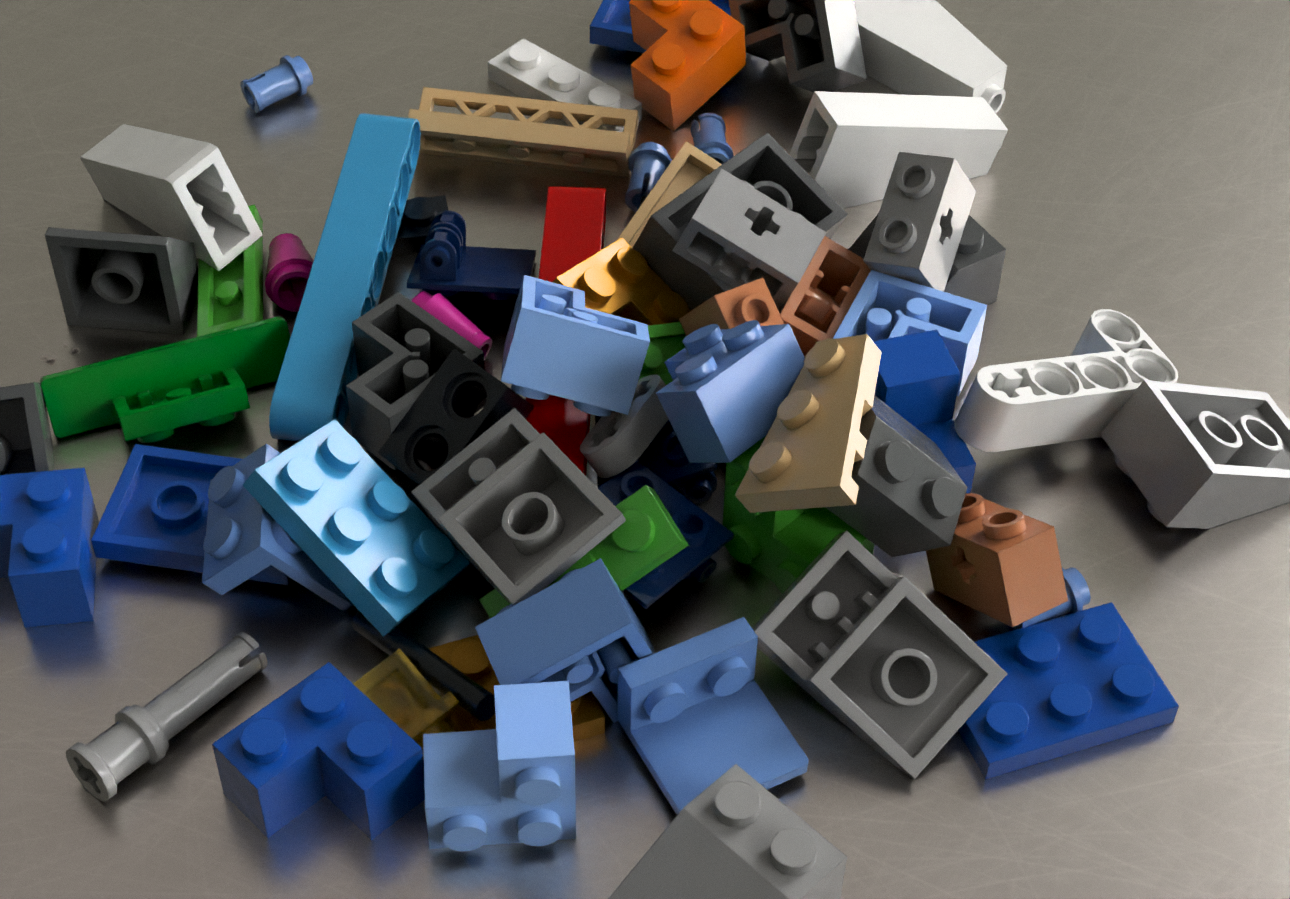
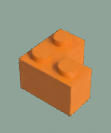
[629,0,746,132]

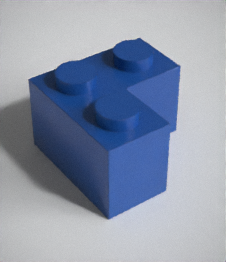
[873,329,976,493]
[0,468,99,628]
[212,662,425,841]

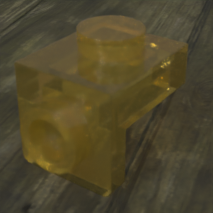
[353,648,459,756]

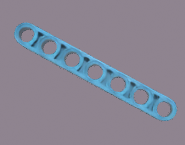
[269,113,421,442]

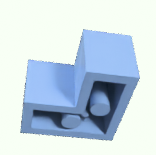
[833,270,987,397]
[501,275,650,417]
[423,681,576,851]

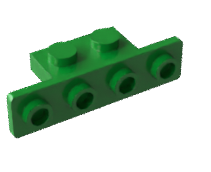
[40,316,290,443]

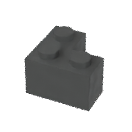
[728,0,867,92]
[346,292,486,470]

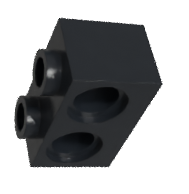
[378,349,534,485]

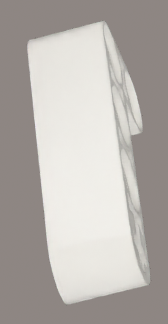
[954,309,1178,452]

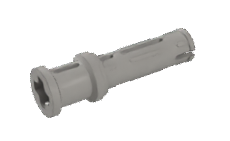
[66,632,268,802]

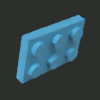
[243,419,470,637]

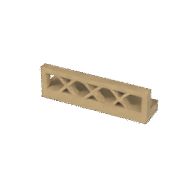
[408,87,639,177]

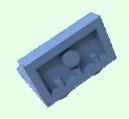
[617,617,809,815]

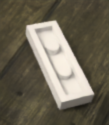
[487,38,642,132]

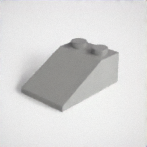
[1100,380,1290,529]
[608,764,847,899]

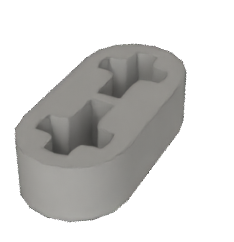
[580,374,669,478]

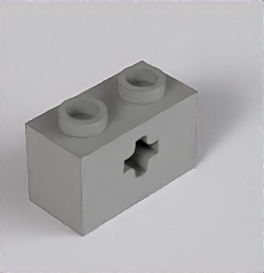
[863,152,976,292]
[672,169,827,311]

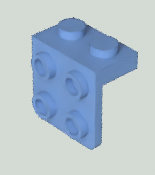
[202,444,354,610]

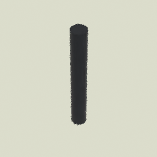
[352,611,495,721]

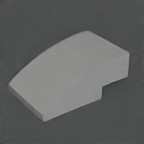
[411,408,626,606]
[752,530,1008,779]

